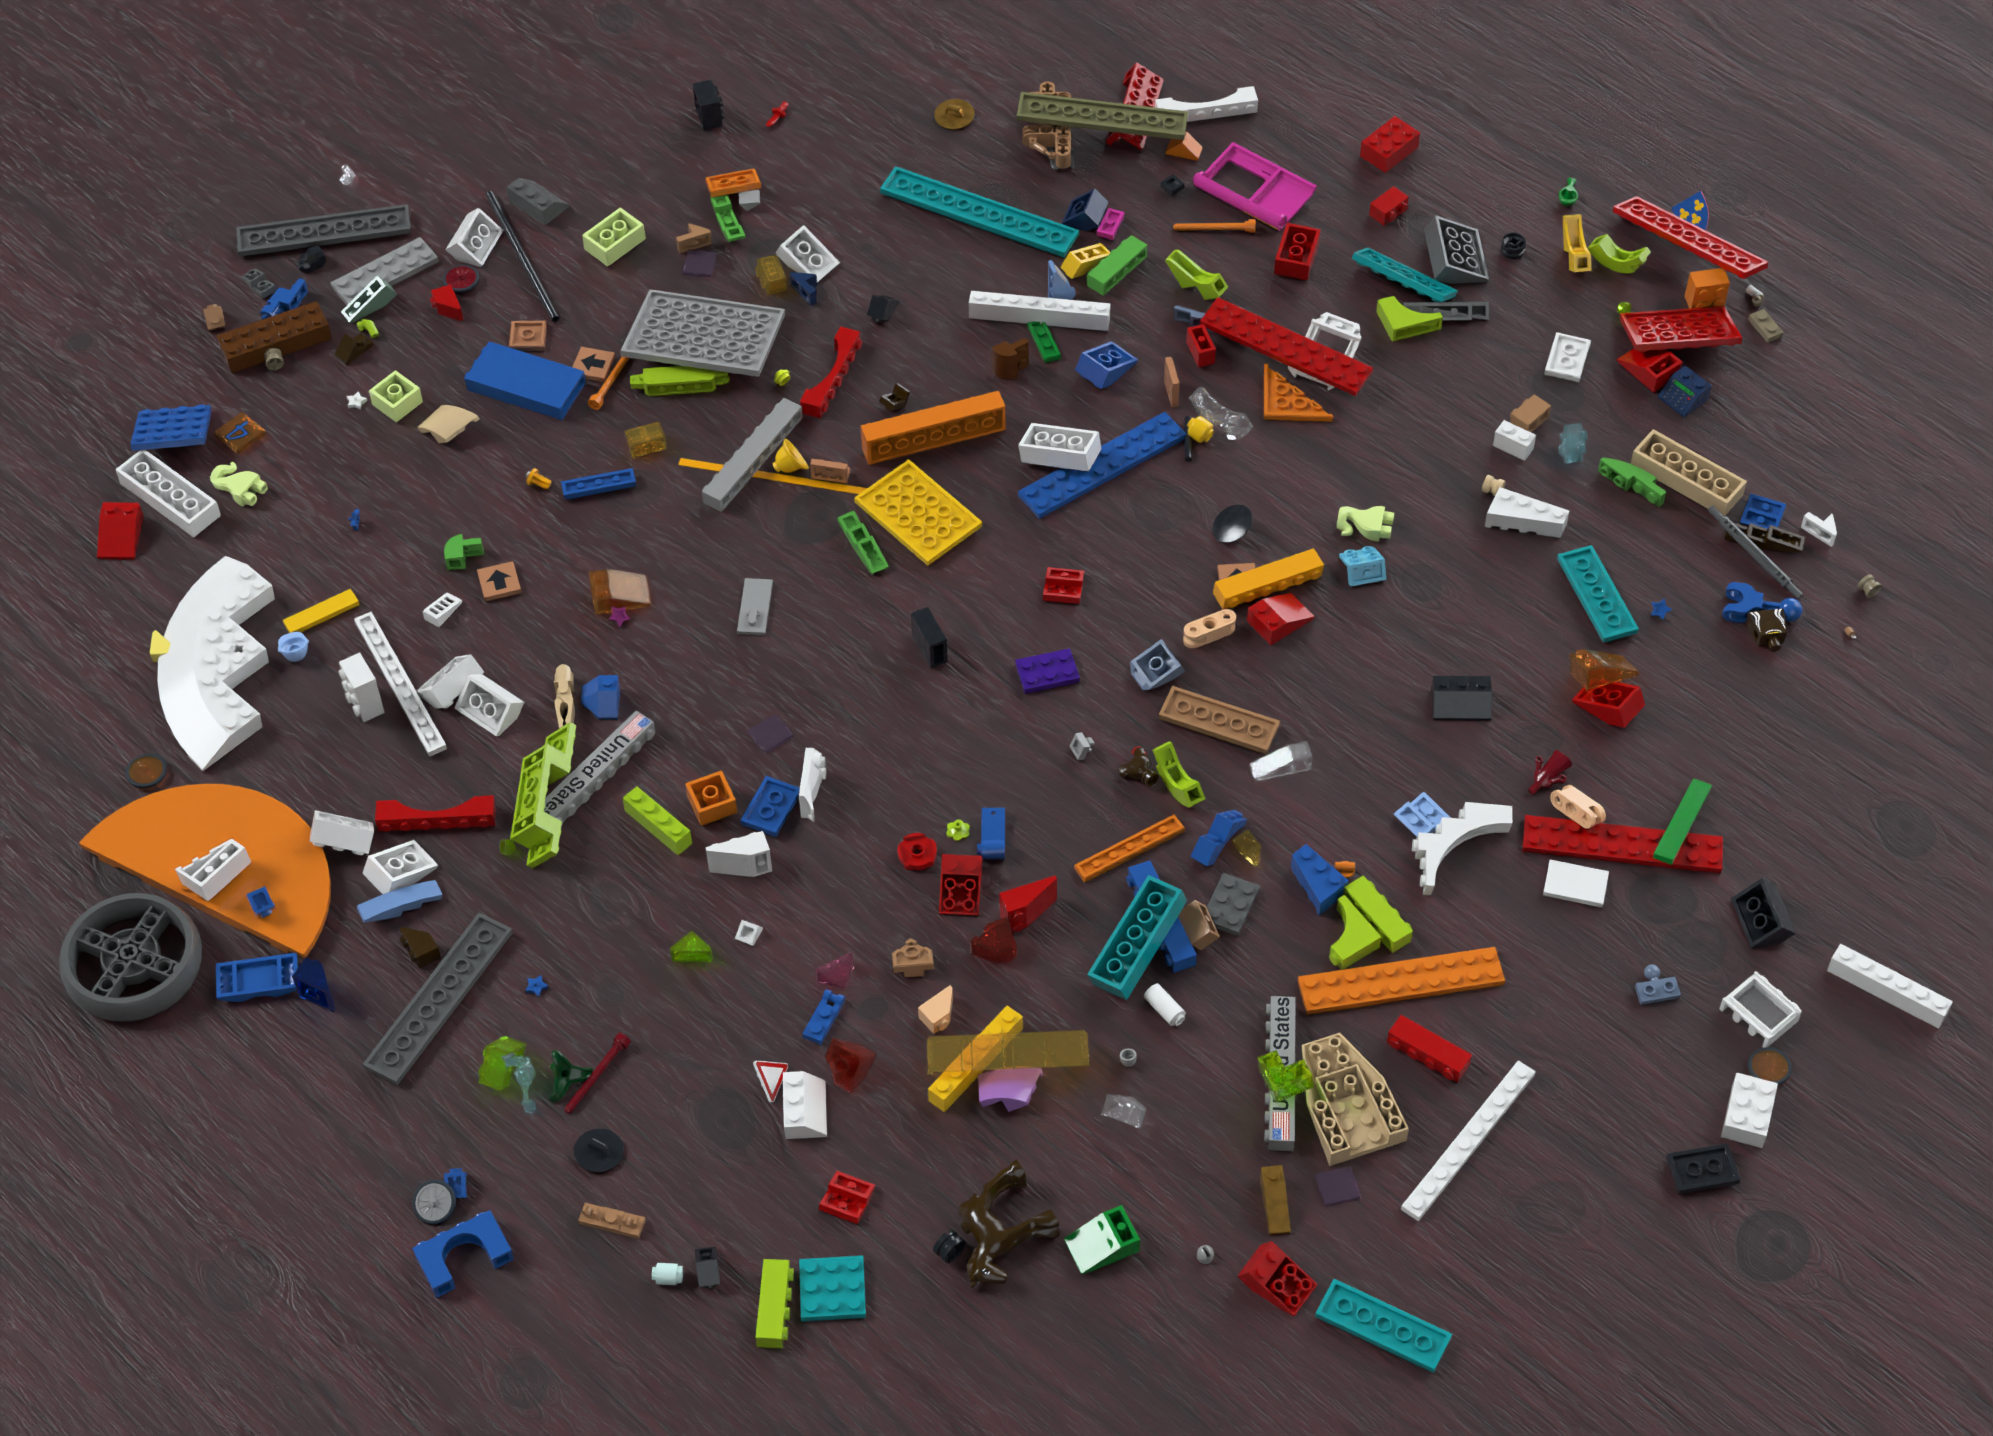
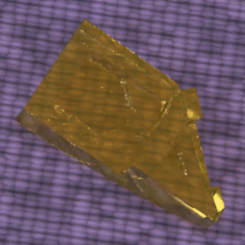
[1232,830,1261,866]

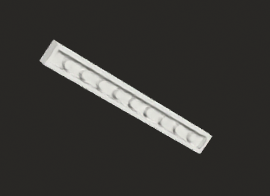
[354,612,447,757]
[1401,1061,1536,1221]

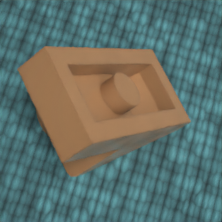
[676,224,712,254]

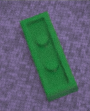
[1027,321,1061,363]

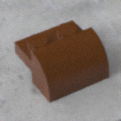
[991,338,1029,380]

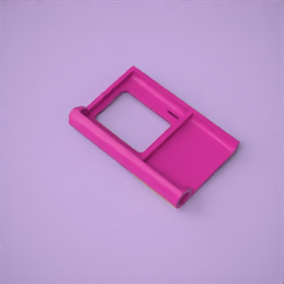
[1193,142,1317,231]

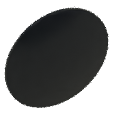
[1212,505,1253,543]
[574,1129,624,1172]

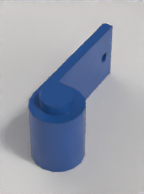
[977,808,1005,859]

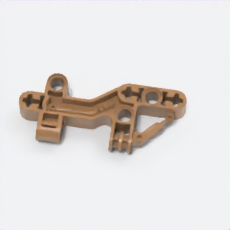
[1022,81,1071,169]

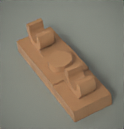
[578,1203,646,1239]

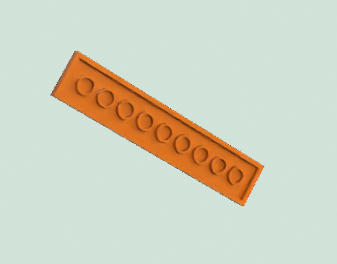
[1298,947,1505,1015]

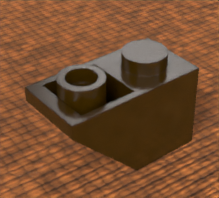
[399,927,441,968]

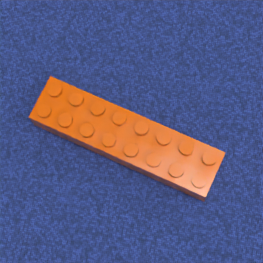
[861,391,1006,465]

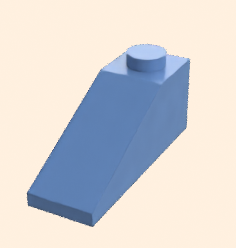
[1048,260,1076,300]

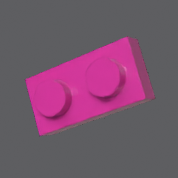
[1097,208,1125,240]

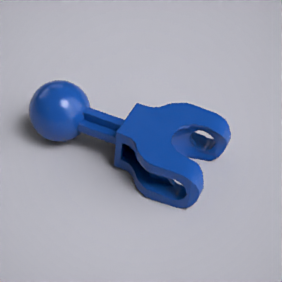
[1722,582,1803,623]

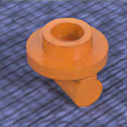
[1335,861,1355,879]

